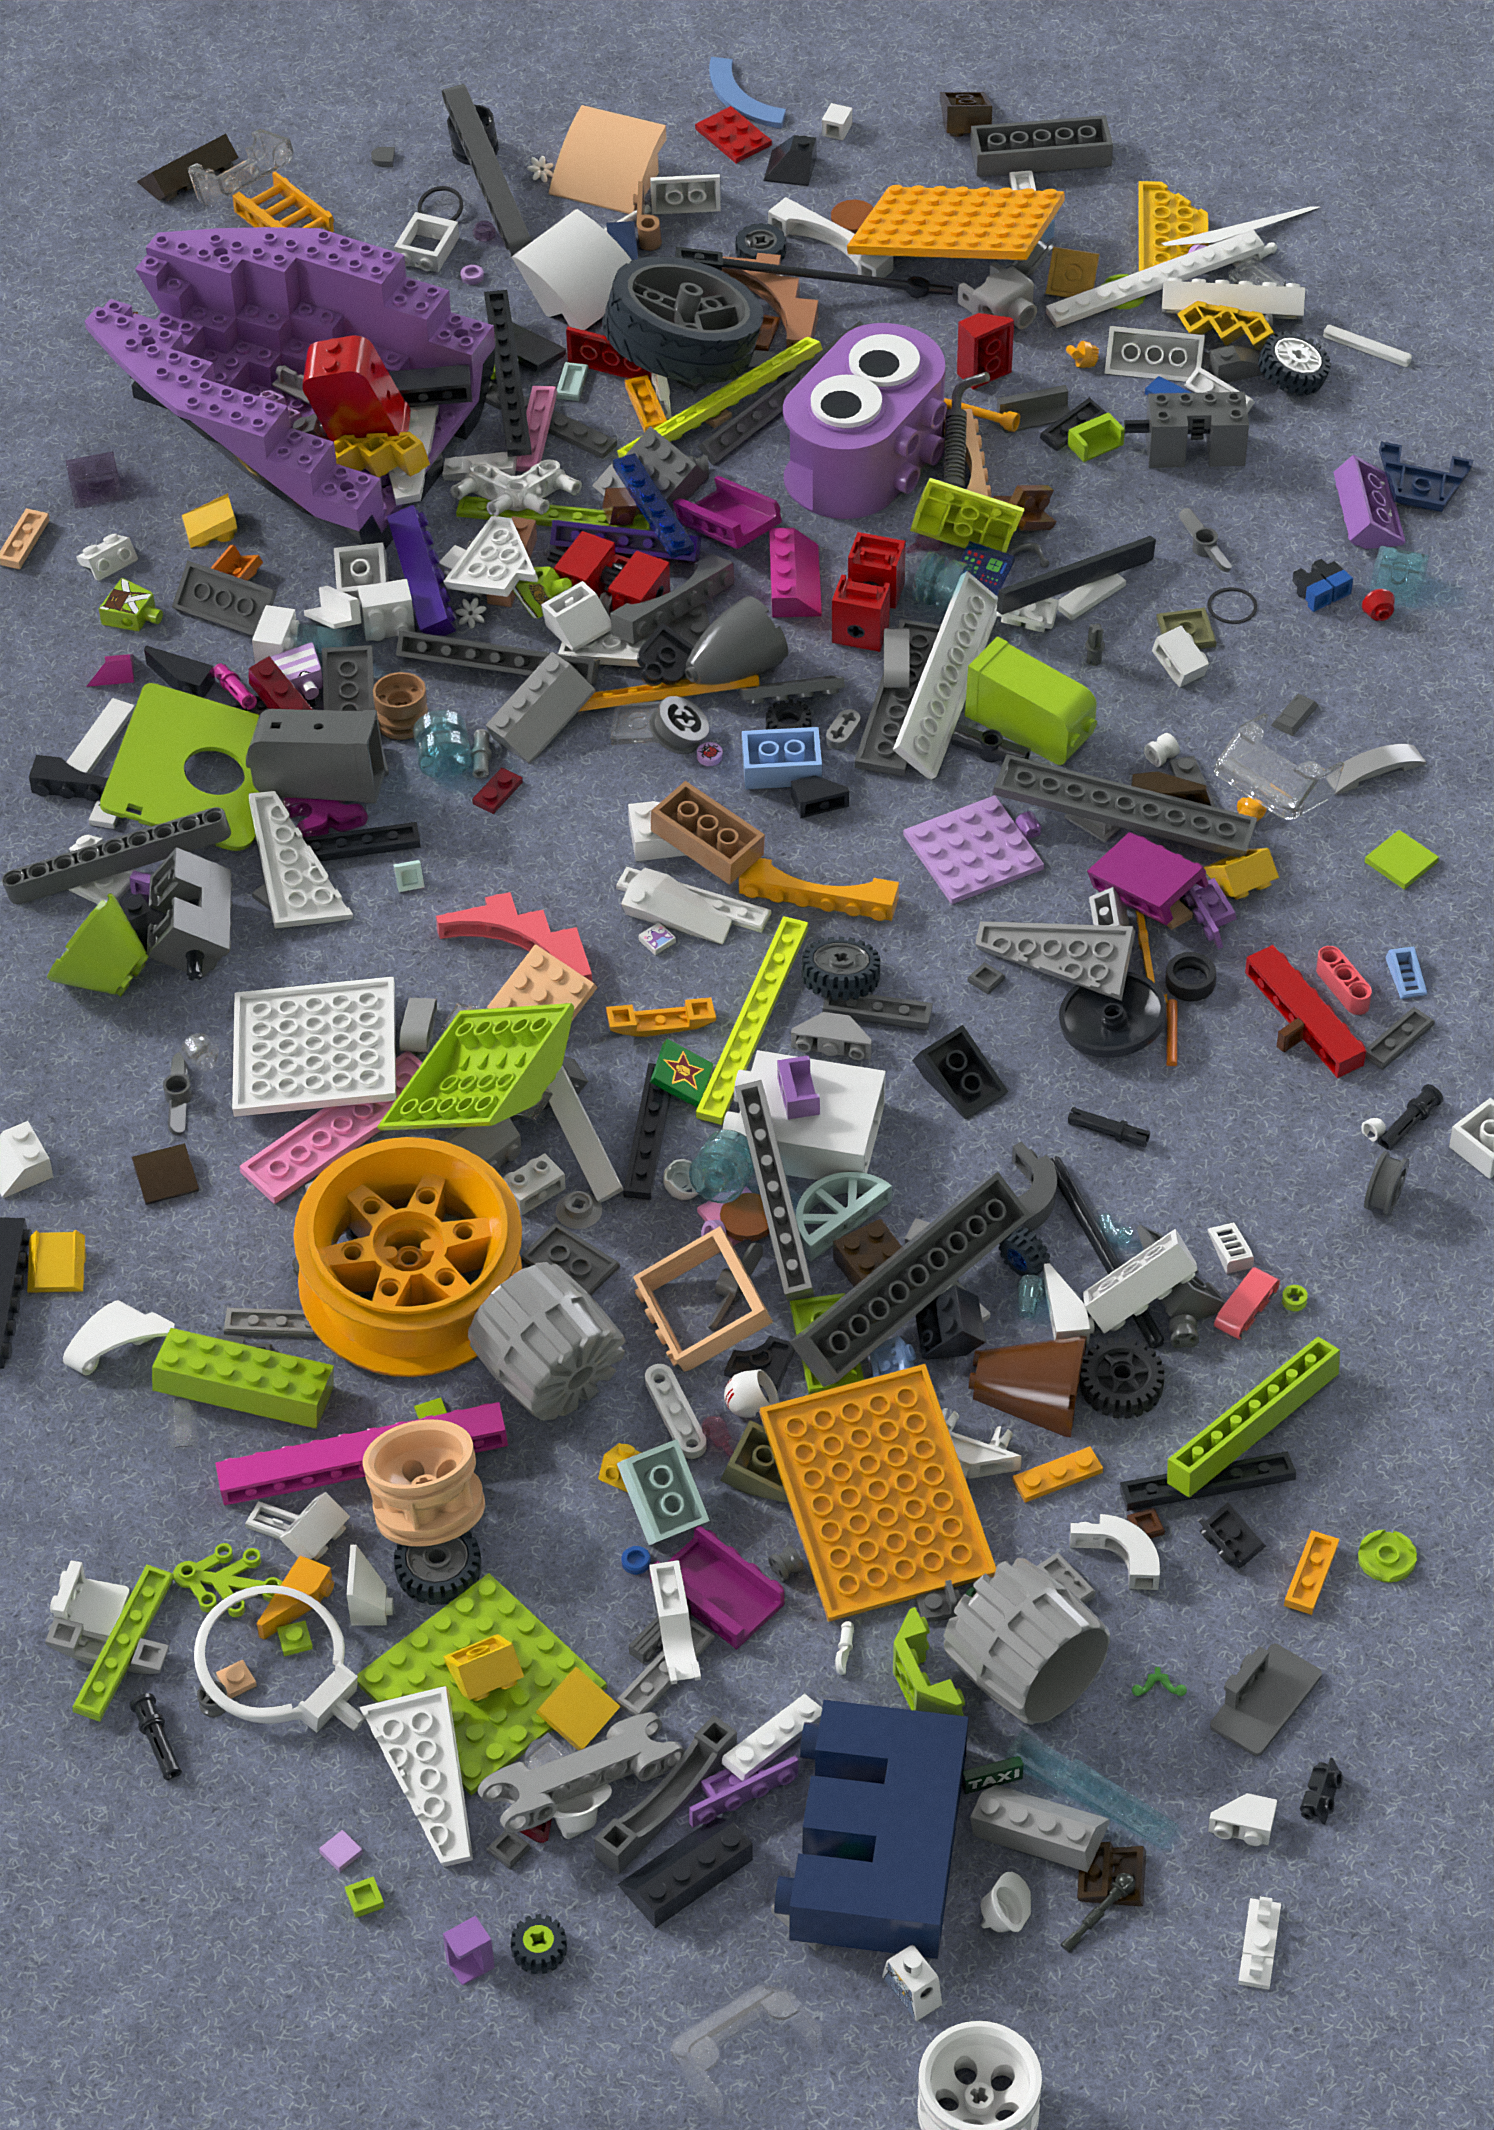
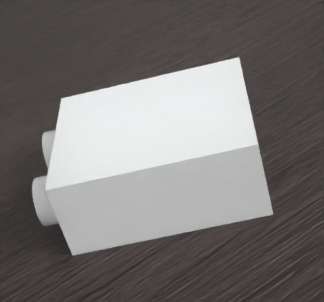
[722,1050,886,1180]

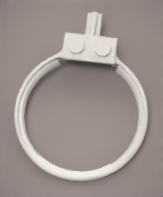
[194,1585,366,1733]

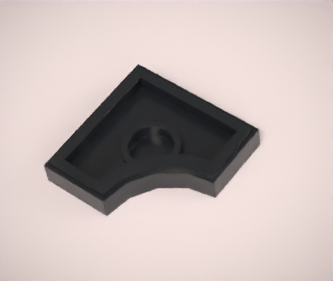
[724,1336,795,1391]

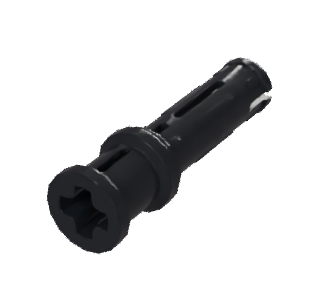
[1378,1084,1443,1151]
[129,1693,182,1780]

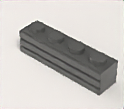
[629,1604,691,1663]

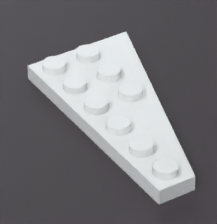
[388,405,439,505]
[249,791,353,929]
[359,1686,473,1867]

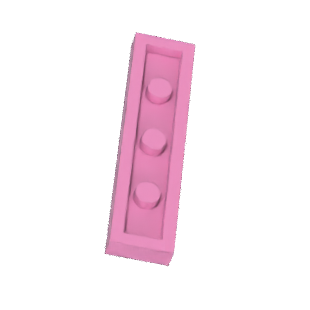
[516,386,558,472]

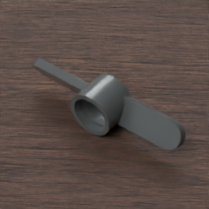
[1179,508,1232,572]
[163,1052,192,1136]
[707,1243,763,1331]

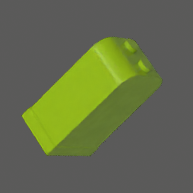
[965,636,1097,765]

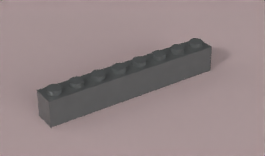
[396,631,600,685]

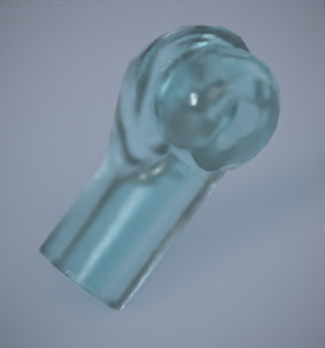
[1098,1213,1133,1245]

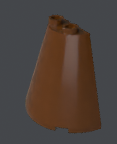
[968,1336,1087,1438]

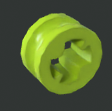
[1282,1285,1308,1311]

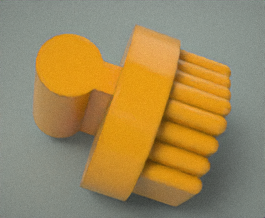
[1066,341,1099,368]

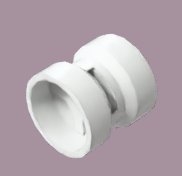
[1144,733,1180,767]

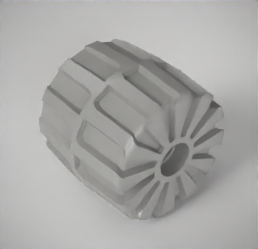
[468,1262,625,1420]
[944,1558,1110,1725]

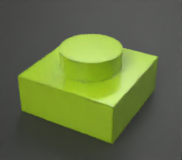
[277,1620,313,1656]
[344,1876,385,1918]

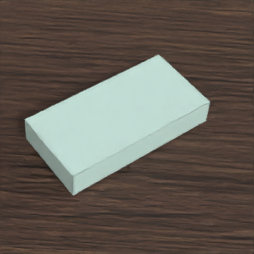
[556,362,589,401]

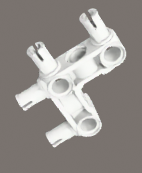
[451,459,582,516]

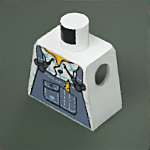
[882,1945,942,2021]

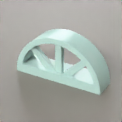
[796,1172,892,1261]

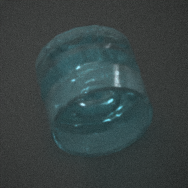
[912,551,972,611]

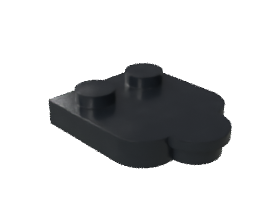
[637,623,694,686]

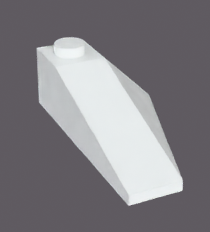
[621,868,732,945]

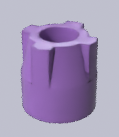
[1015,811,1042,840]

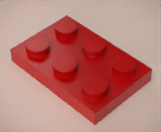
[695,106,772,164]

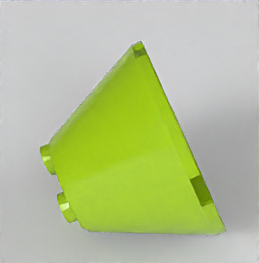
[47,893,149,997]

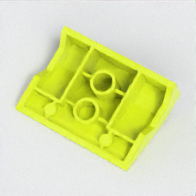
[910,478,1024,559]

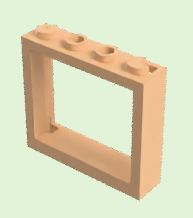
[633,1226,773,1372]

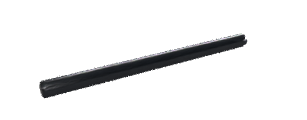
[1050,1156,1164,1349]

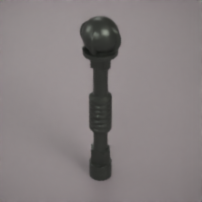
[1060,1873,1135,1953]

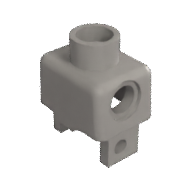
[958,262,1037,329]

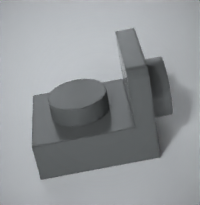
[916,1580,961,1623]

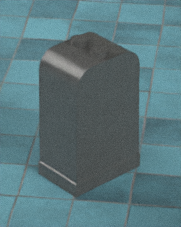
[246,709,386,803]

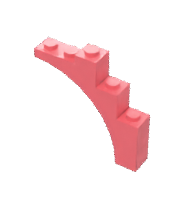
[436,892,592,982]

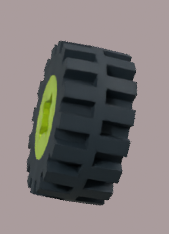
[511,1914,567,1974]

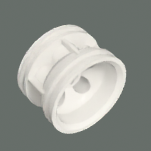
[918,2021,1042,2130]

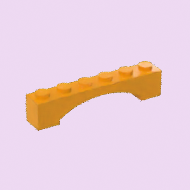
[739,858,899,921]

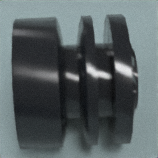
[447,105,499,165]

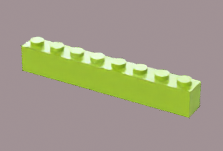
[1167,1337,1340,1498]

